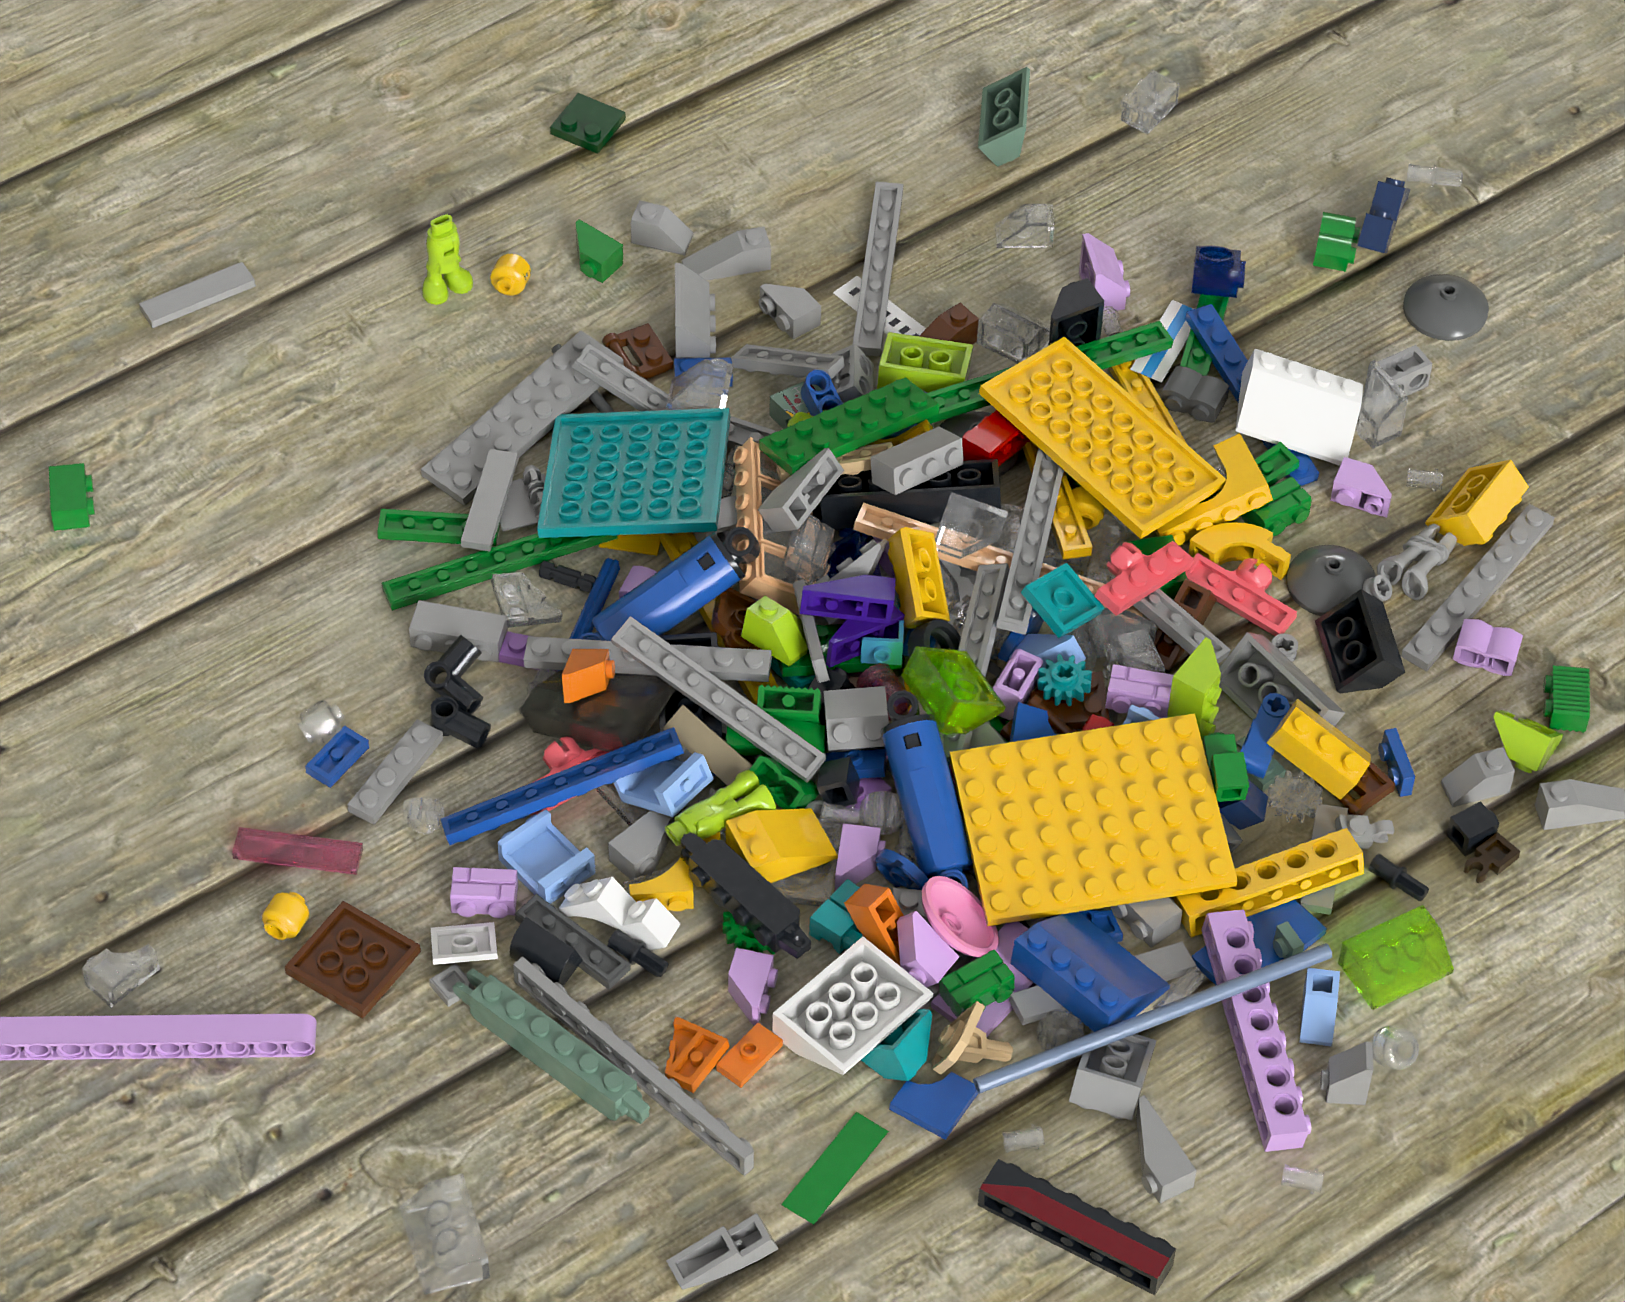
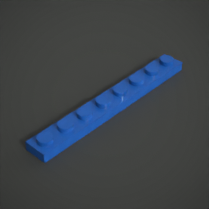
[1185,304,1320,486]
[441,727,684,845]

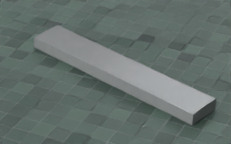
[1009,941,1196,1025]

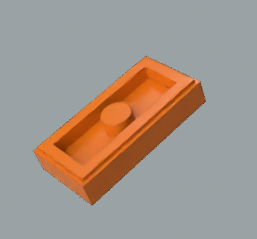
[716,1022,783,1088]

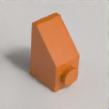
[562,649,615,703]

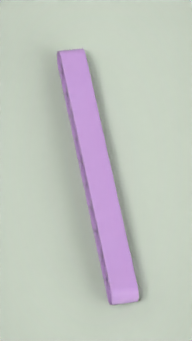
[0,1013,317,1060]

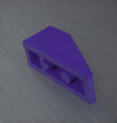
[800,575,896,624]
[826,606,905,668]

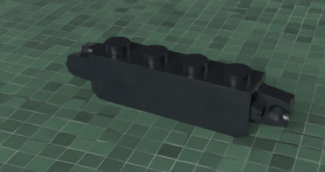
[680,832,811,959]

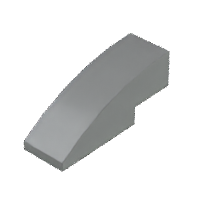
[666,1213,778,1290]

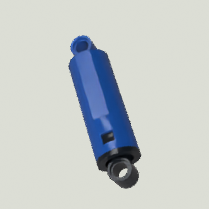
[579,527,760,641]
[880,690,973,890]

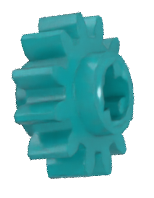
[1038,654,1092,706]

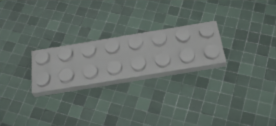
[421,331,624,506]

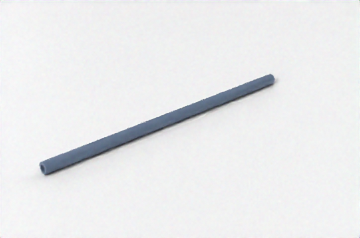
[973,943,1332,1094]

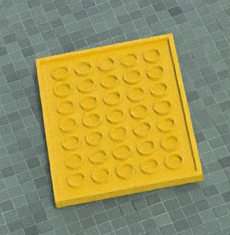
[949,713,1238,926]

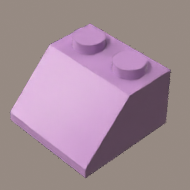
[1079,233,1130,312]

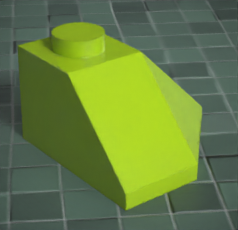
[741,596,808,666]
[1493,710,1564,773]

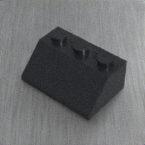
[1048,278,1104,346]
[1315,589,1406,694]

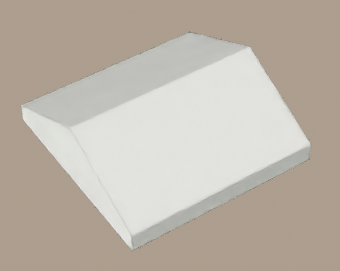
[431,922,498,965]

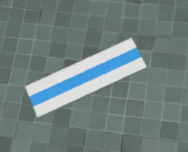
[1130,300,1193,383]

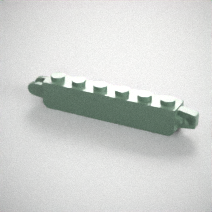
[452,968,650,1124]

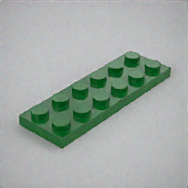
[759,377,939,476]

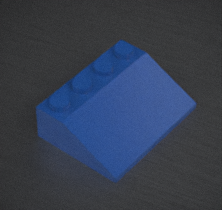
[1010,912,1170,1032]

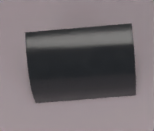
[509,917,583,986]

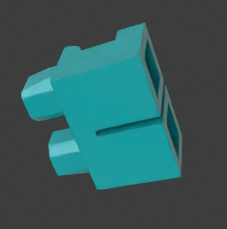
[809,879,864,954]

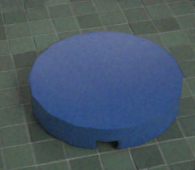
[875,849,929,890]

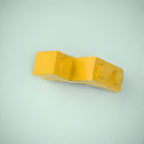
[629,831,721,911]

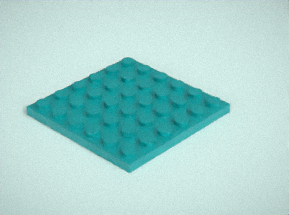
[537,408,731,538]

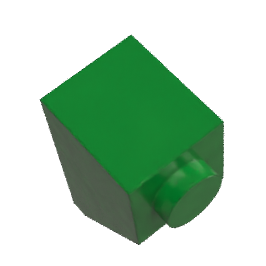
[576,219,623,283]

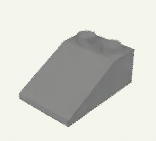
[1069,1030,1157,1121]

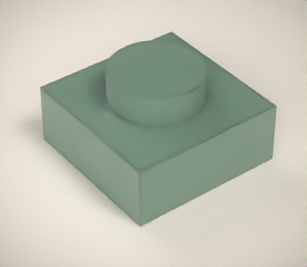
[1273,921,1304,959]

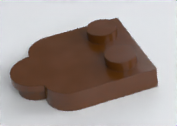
[711,587,762,650]
[1030,671,1110,730]

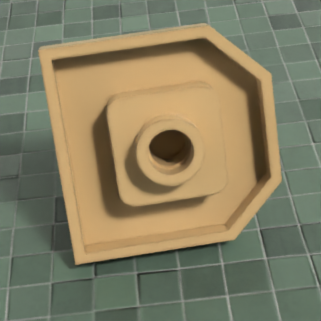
[931,1001,1013,1074]

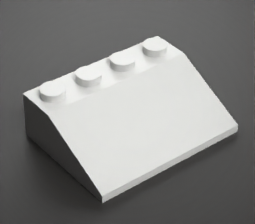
[1235,349,1363,465]
[772,937,933,1075]

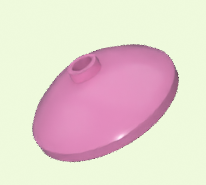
[922,876,999,957]

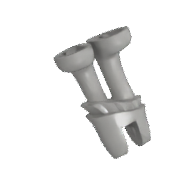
[1377,523,1457,600]

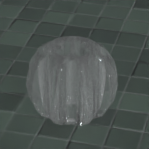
[859,791,904,835]
[1036,1009,1084,1050]

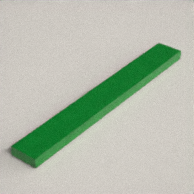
[381,533,618,611]

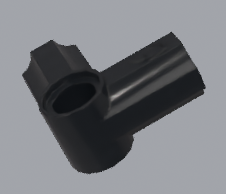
[424,635,484,714]

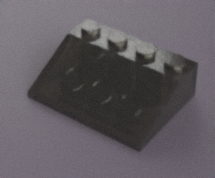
[520,670,676,752]

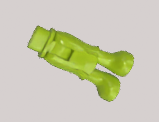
[422,214,473,305]
[665,770,777,846]

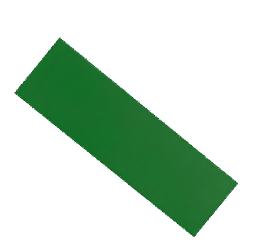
[781,1112,889,1225]

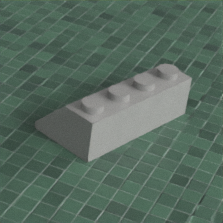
[1219,632,1345,727]

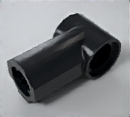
[430,696,491,748]

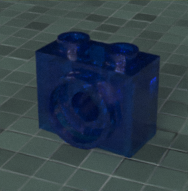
[1191,245,1246,298]

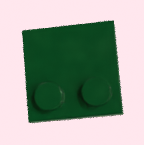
[550,93,626,154]

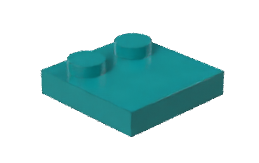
[1021,563,1105,638]

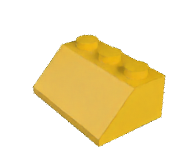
[1425,460,1529,546]
[888,527,950,629]
[1266,699,1371,800]

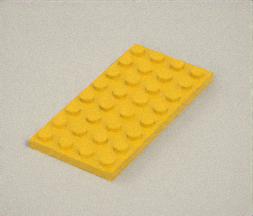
[979,337,1227,539]

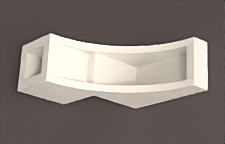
[559,877,680,951]

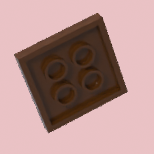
[285,901,421,1019]

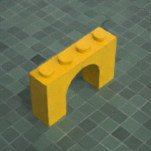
[1155,433,1273,545]

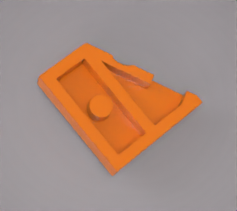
[665,1017,730,1093]

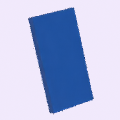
[1191,900,1327,985]

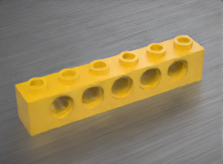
[1174,828,1364,938]

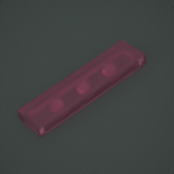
[232,827,363,875]

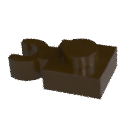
[1464,832,1520,884]

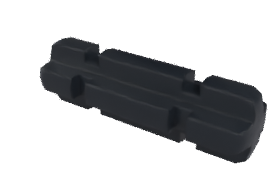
[539,561,596,593]

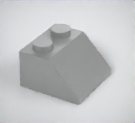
[824,686,889,753]

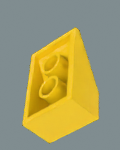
[726,808,838,883]

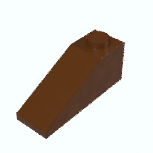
[919,302,979,345]
[1143,578,1217,672]

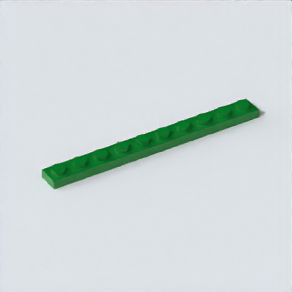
[916,321,1174,425]

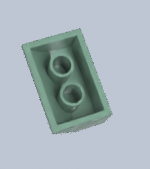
[978,67,1030,167]

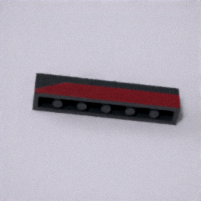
[978,1159,1176,1295]

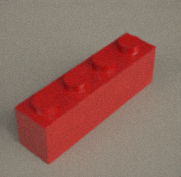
[962,410,1031,467]

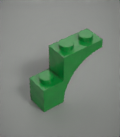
[1202,732,1249,802]

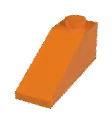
[844,884,904,967]

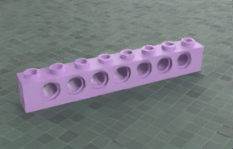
[1201,909,1311,1152]

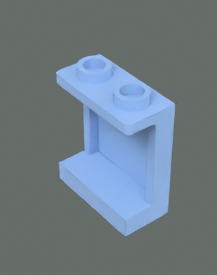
[614,752,714,817]
[498,809,595,904]

